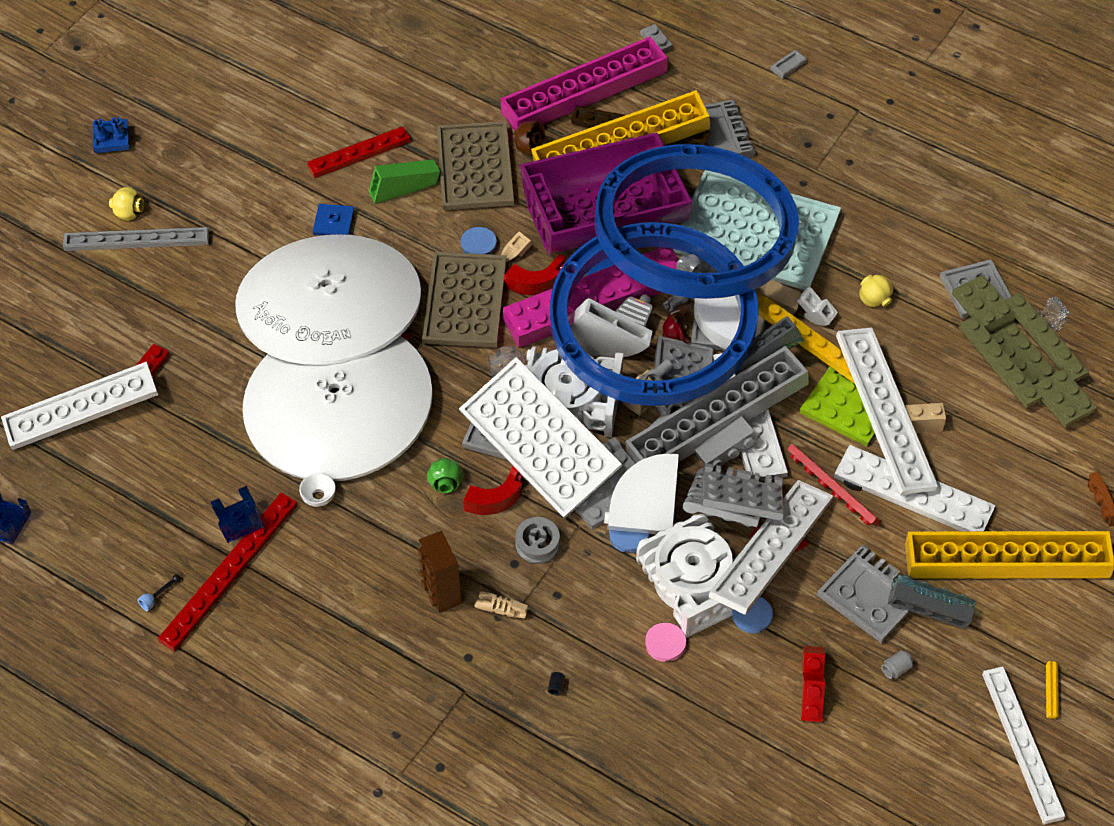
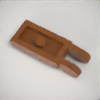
[1088,472,1114,527]

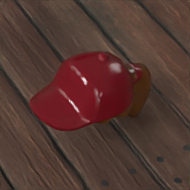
[663,304,691,344]

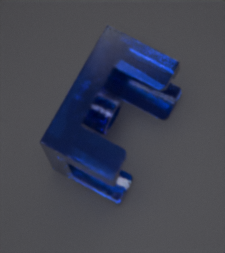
[210,486,264,543]
[0,493,31,545]

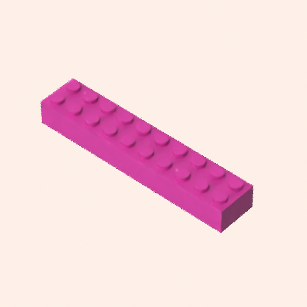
[501,36,668,131]
[503,247,679,348]

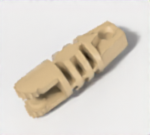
[474,591,528,619]

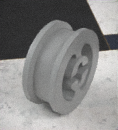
[515,517,560,564]

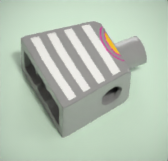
[615,295,653,328]

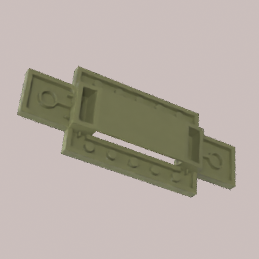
[952,275,1097,428]

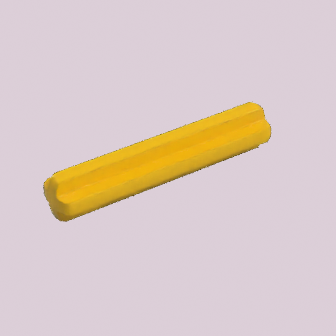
[1046,661,1059,719]

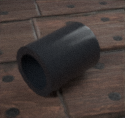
[547,672,565,696]

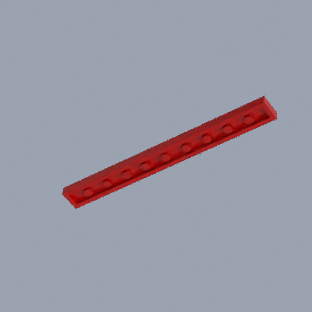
[157,493,297,652]

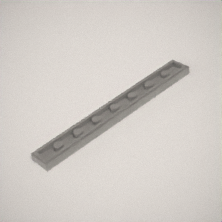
[63,227,210,251]

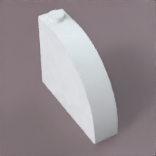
[694,296,766,350]
[568,298,652,358]
[604,454,679,534]

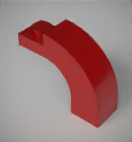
[504,254,566,295]
[463,466,523,515]

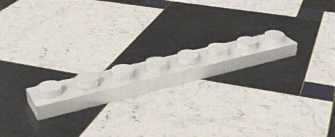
[982,667,1065,825]

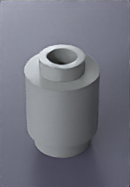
[881,650,913,679]

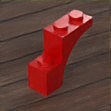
[801,646,825,722]

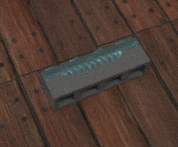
[734,316,804,376]
[887,575,976,629]

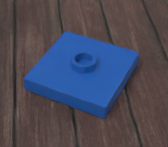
[313,204,354,236]

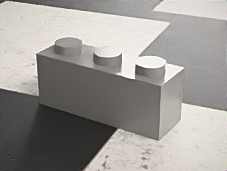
[694,416,758,471]

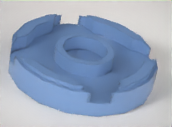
[460,227,497,255]
[609,530,649,553]
[732,597,773,633]

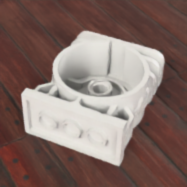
[525,346,623,437]
[636,513,733,638]

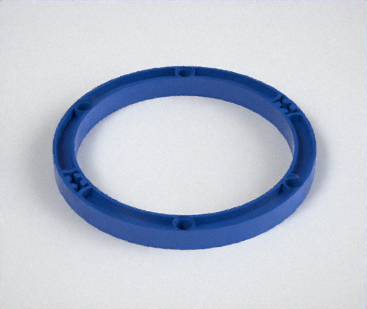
[595,144,799,299]
[550,222,758,406]

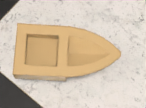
[501,232,533,262]

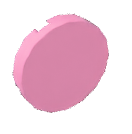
[645,623,686,662]

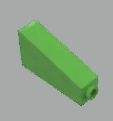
[368,159,441,204]

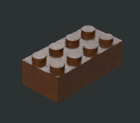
[417,530,461,613]

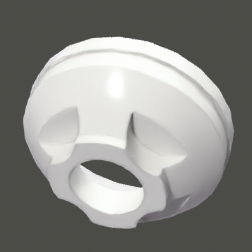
[299,473,336,507]

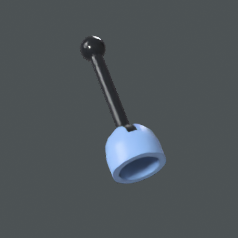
[137,574,181,611]

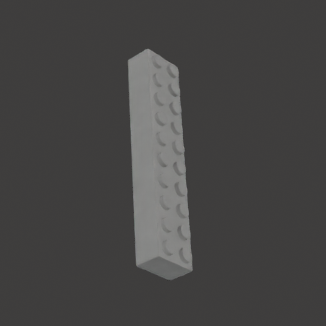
[625,346,809,464]

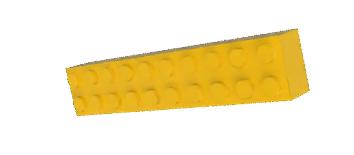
[531,90,710,161]
[905,531,1114,579]

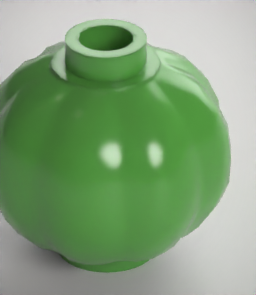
[427,458,464,493]

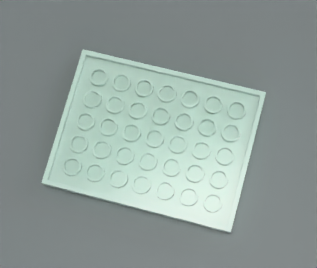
[673,170,841,290]

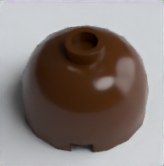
[513,121,545,156]

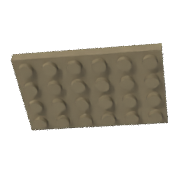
[437,121,514,210]
[422,252,507,348]

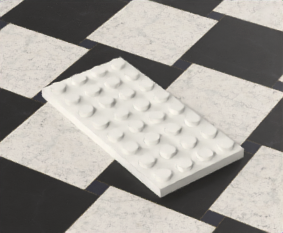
[459,357,622,519]

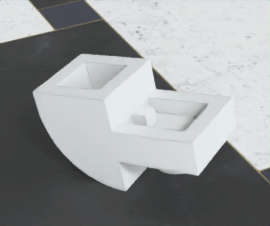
[797,287,838,326]

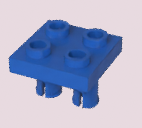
[93,117,129,153]

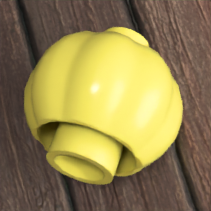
[109,187,144,221]
[859,275,893,307]

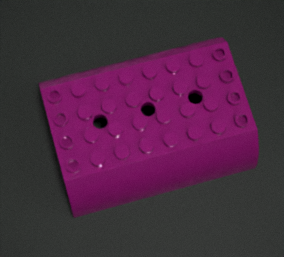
[520,132,692,255]

